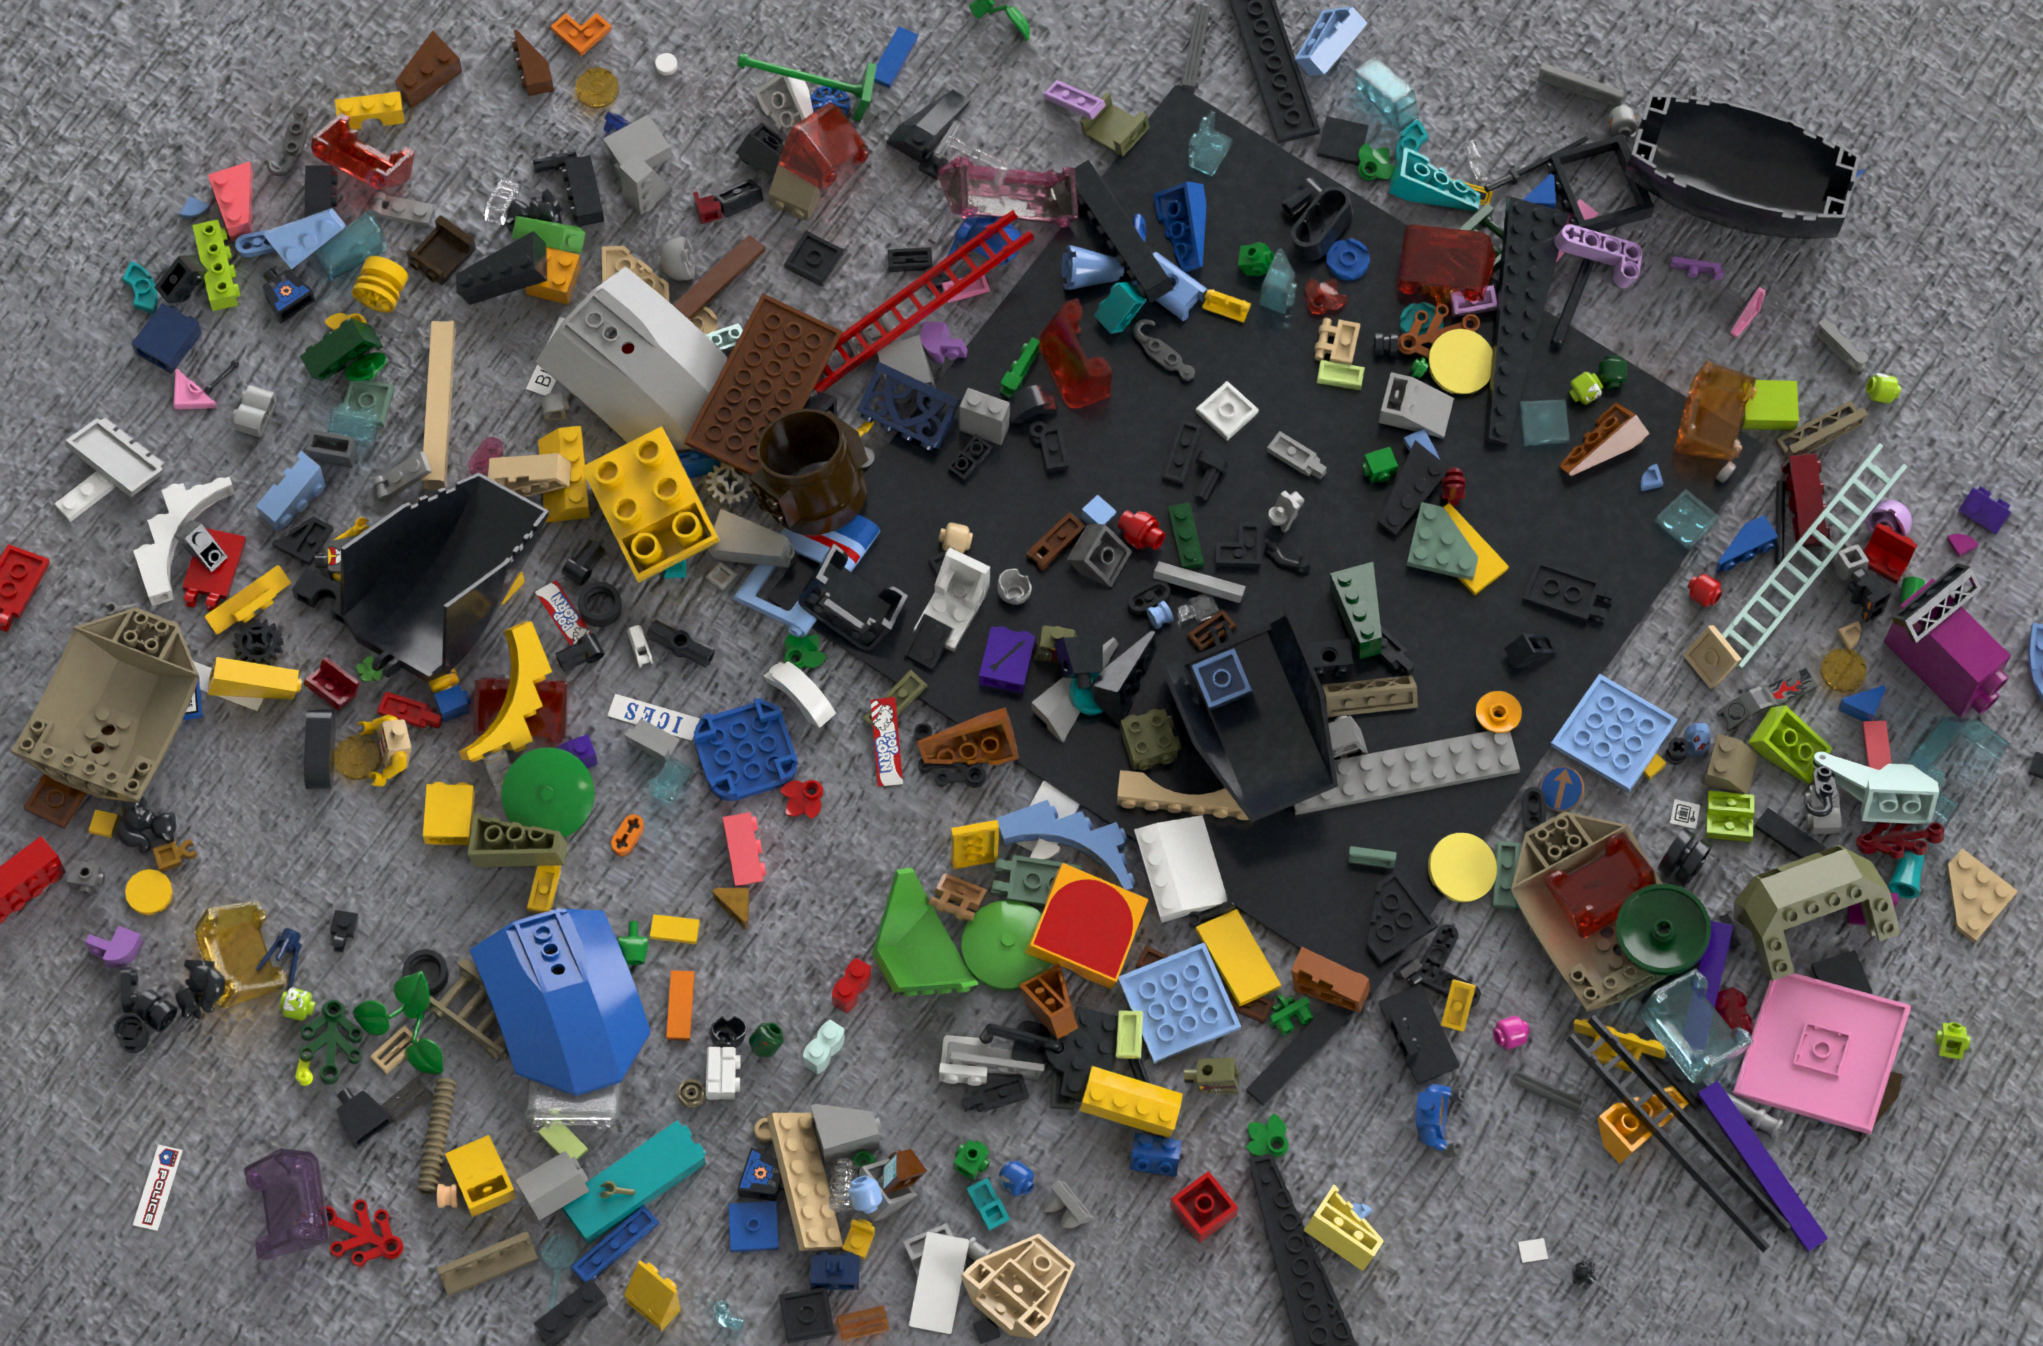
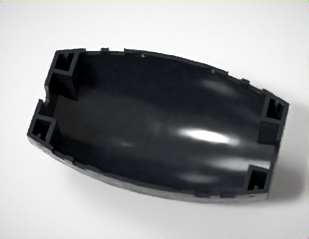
[1625,94,1861,239]

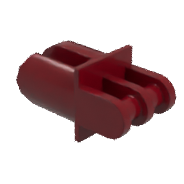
[1442,467,1466,506]

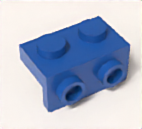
[1130,1133,1182,1177]

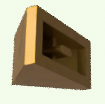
[712,888,749,930]

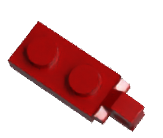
[377,692,443,729]

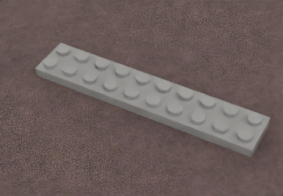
[1293,731,1520,815]

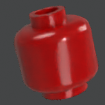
[1687,574,1723,607]

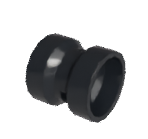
[1374,333,1398,356]

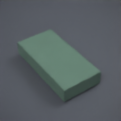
[1348,846,1396,868]

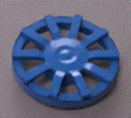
[810,86,850,123]

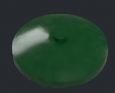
[1616,884,1711,975]

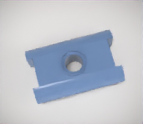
[1131,252,1208,321]

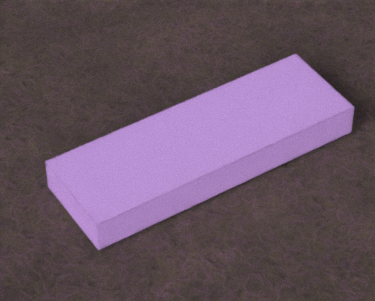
[1043,80,1106,120]

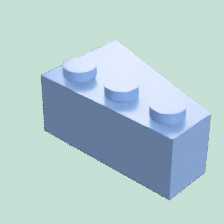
[263,208,346,269]

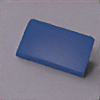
[677,450,720,478]

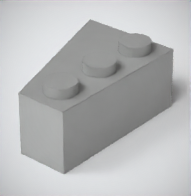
[619,153,673,215]
[1329,716,1368,759]

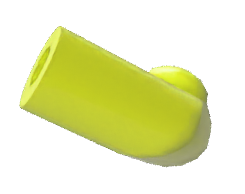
[295,1055,313,1086]

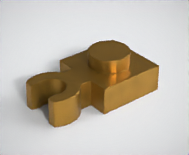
[153,840,197,872]

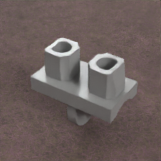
[1267,491,1304,532]

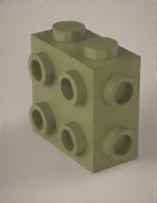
[1120,709,1181,770]

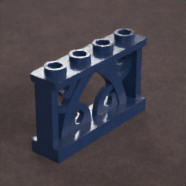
[856,362,962,451]

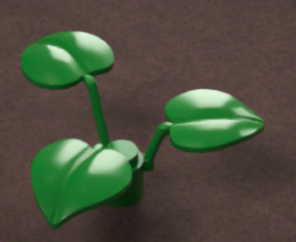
[969,0,1030,42]
[353,971,444,1074]

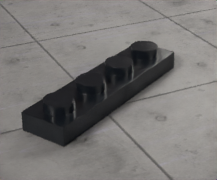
[1637,1024,1708,1110]

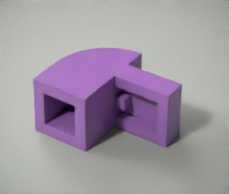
[921,321,968,364]
[85,926,144,968]

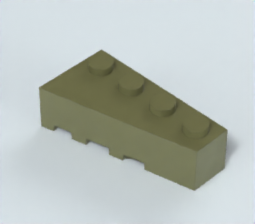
[468,813,568,867]

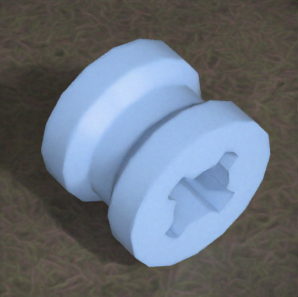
[1146,601,1173,629]

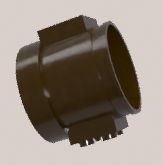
[749,409,868,535]

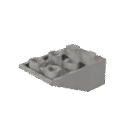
[1379,372,1454,438]

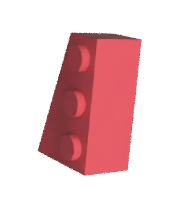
[208,161,253,242]
[722,812,767,887]

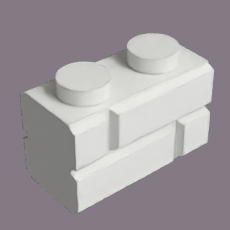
[706,1047,741,1100]

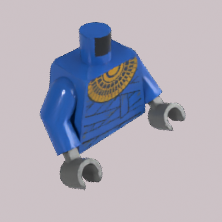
[1415,1084,1466,1158]

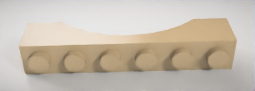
[1117,770,1249,820]

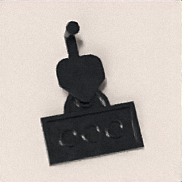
[979,1006,1118,1102]

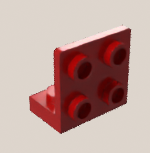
[1863,523,1917,584]

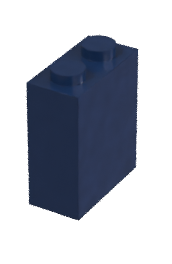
[131,303,202,374]

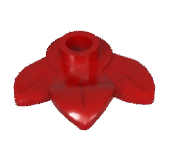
[780,780,823,819]

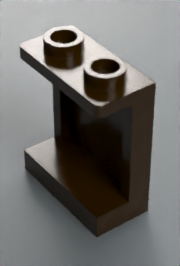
[406,215,476,286]

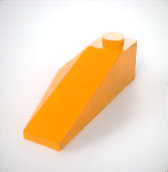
[1597,1086,1689,1164]

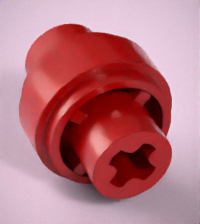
[1117,510,1166,550]

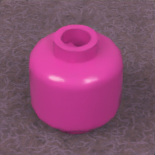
[1493,1016,1530,1050]

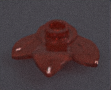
[1305,278,1348,314]

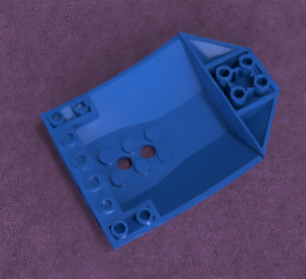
[469,908,651,1096]

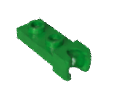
[1000,337,1040,398]

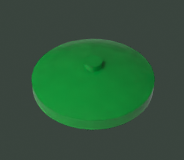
[501,747,595,838]

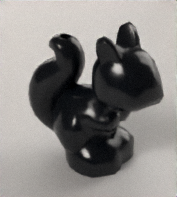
[505,189,563,230]
[116,796,177,853]
[175,959,226,1019]

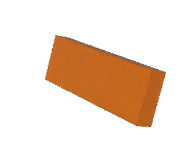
[666,970,695,1041]

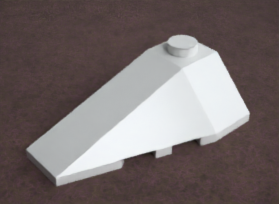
[754,70,821,158]

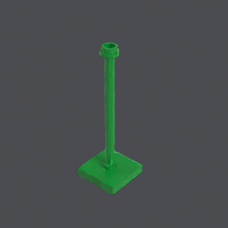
[737,53,877,122]

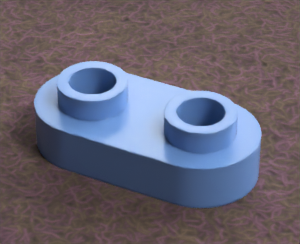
[235,230,276,258]

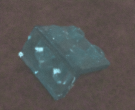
[1188,111,1233,176]

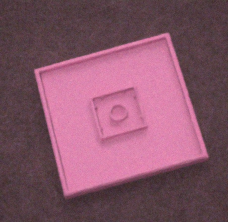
[1733,973,1911,1135]

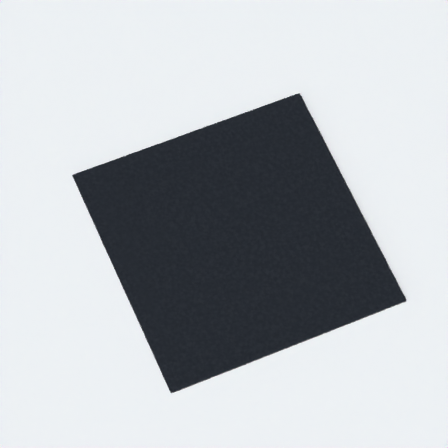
[768,85,1763,995]

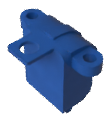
[947,210,1021,266]

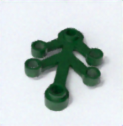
[299,1000,363,1085]

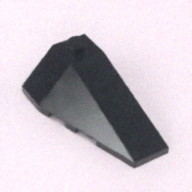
[735,122,825,186]

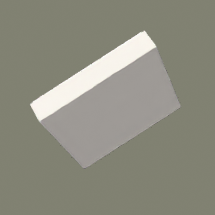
[1195,381,1259,441]

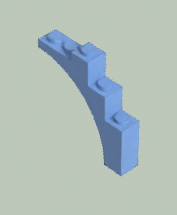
[996,800,1135,892]

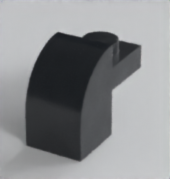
[1006,385,1059,423]

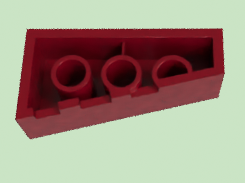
[1781,454,1830,548]

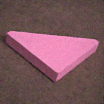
[1730,287,1766,338]
[174,369,216,409]

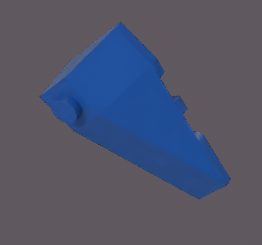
[1153,181,1207,272]

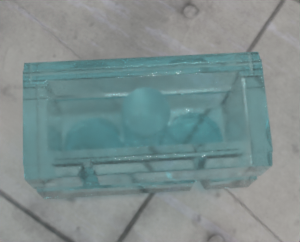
[328,403,380,442]

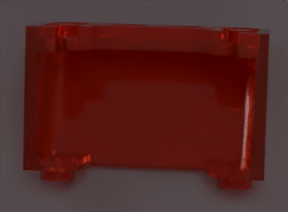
[778,102,869,189]
[311,113,415,189]
[1397,224,1496,301]
[1039,298,1112,408]
[473,677,571,743]
[1545,832,1657,938]

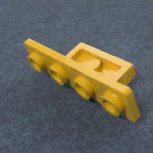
[204,565,291,634]
[1573,1019,1666,1073]

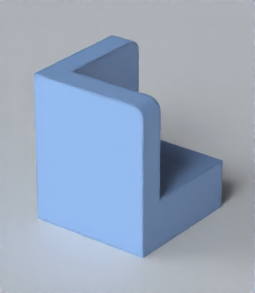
[1081,495,1116,525]

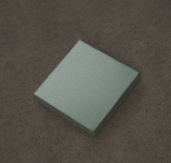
[340,380,395,427]

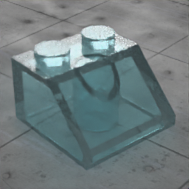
[1260,248,1297,314]

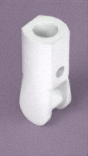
[627,625,653,668]

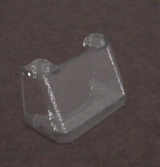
[525,1078,624,1132]

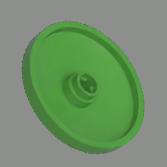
[961,900,1051,991]

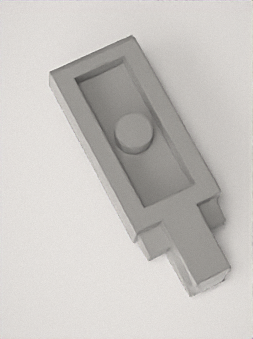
[1267,431,1327,480]

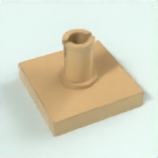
[1683,625,1741,689]

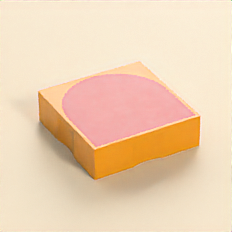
[1025,863,1148,989]

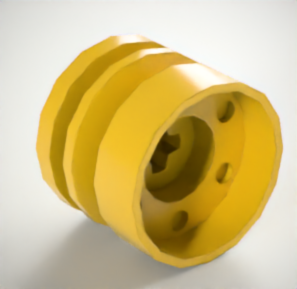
[351,256,409,313]

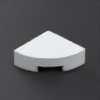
[1030,838,1060,860]

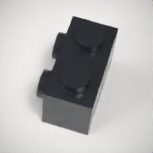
[154,255,208,303]

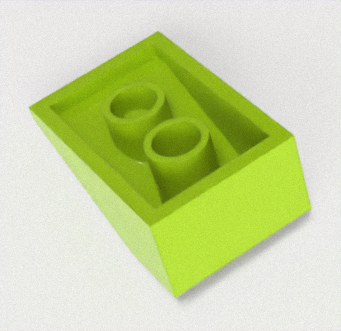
[1748,705,1833,784]

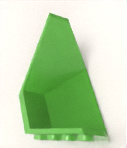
[872,867,979,996]

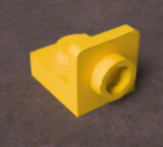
[842,1219,875,1260]

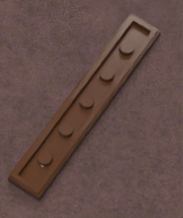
[673,235,766,320]
[1136,946,1274,1024]

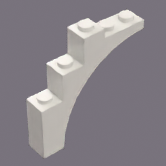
[133,477,235,606]

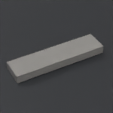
[1538,63,1624,107]
[1153,561,1246,603]

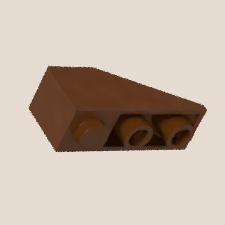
[511,30,554,96]

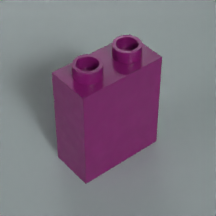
[1884,578,2011,718]

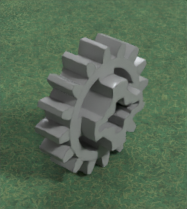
[706,462,754,508]

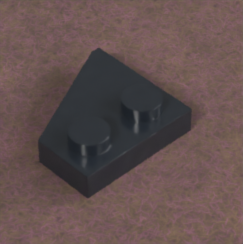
[272,516,334,566]

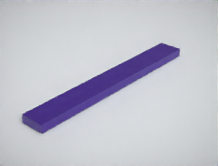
[1697,1080,1828,1252]

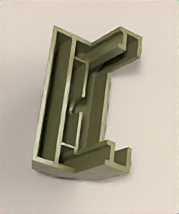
[1734,845,1901,981]

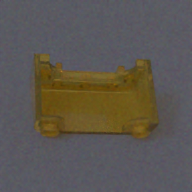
[195,900,287,1008]

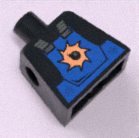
[262,268,315,324]
[737,1147,785,1201]

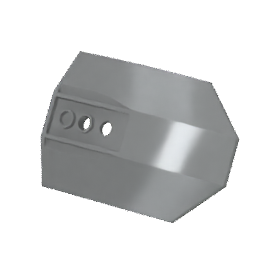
[535,266,727,451]

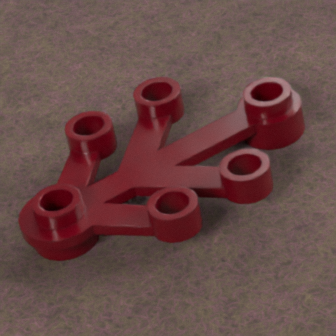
[1856,822,1944,859]

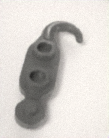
[267,106,309,176]
[1133,319,1195,381]

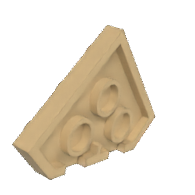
[602,246,669,302]
[1947,848,2018,943]

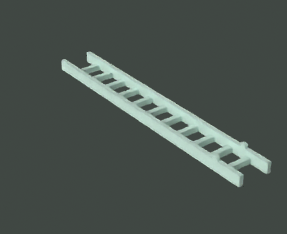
[1721,443,1908,670]

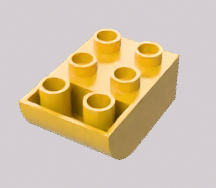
[581,426,720,583]

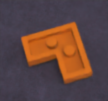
[550,13,612,56]

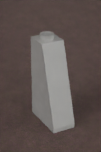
[707,510,795,567]

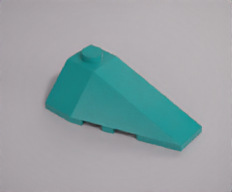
[1389,147,1481,212]

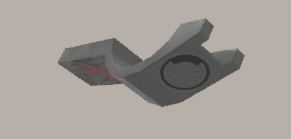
[1717,667,1818,732]

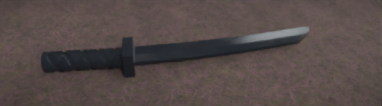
[1484,135,1590,193]

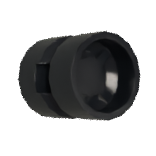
[132,989,178,1032]
[114,1014,150,1053]

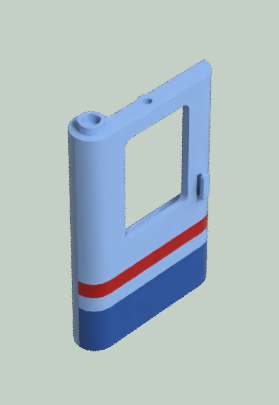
[732,515,881,637]

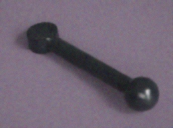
[204,360,239,394]

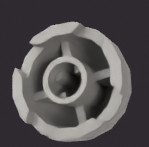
[658,236,695,281]

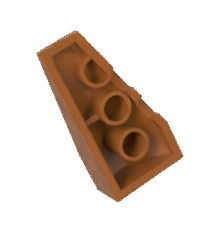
[1559,402,1649,476]

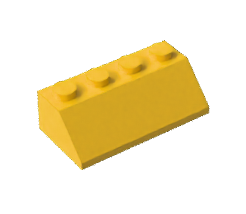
[538,426,590,523]
[1079,1066,1183,1138]

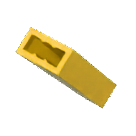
[207,657,302,700]

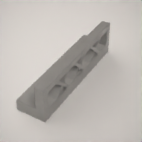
[946,1042,1044,1080]

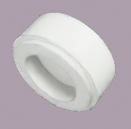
[655,53,677,76]

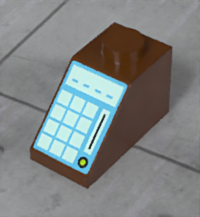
[883,1149,927,1194]

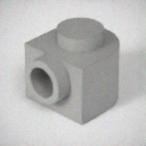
[541,393,570,421]

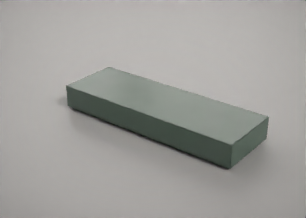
[1492,841,1520,911]

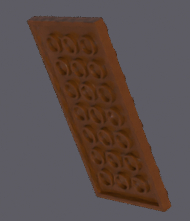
[684,293,843,476]

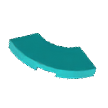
[1395,119,1429,165]
[122,261,158,314]

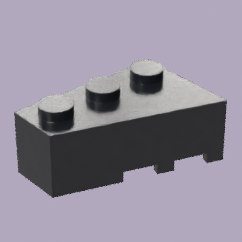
[304,165,338,218]

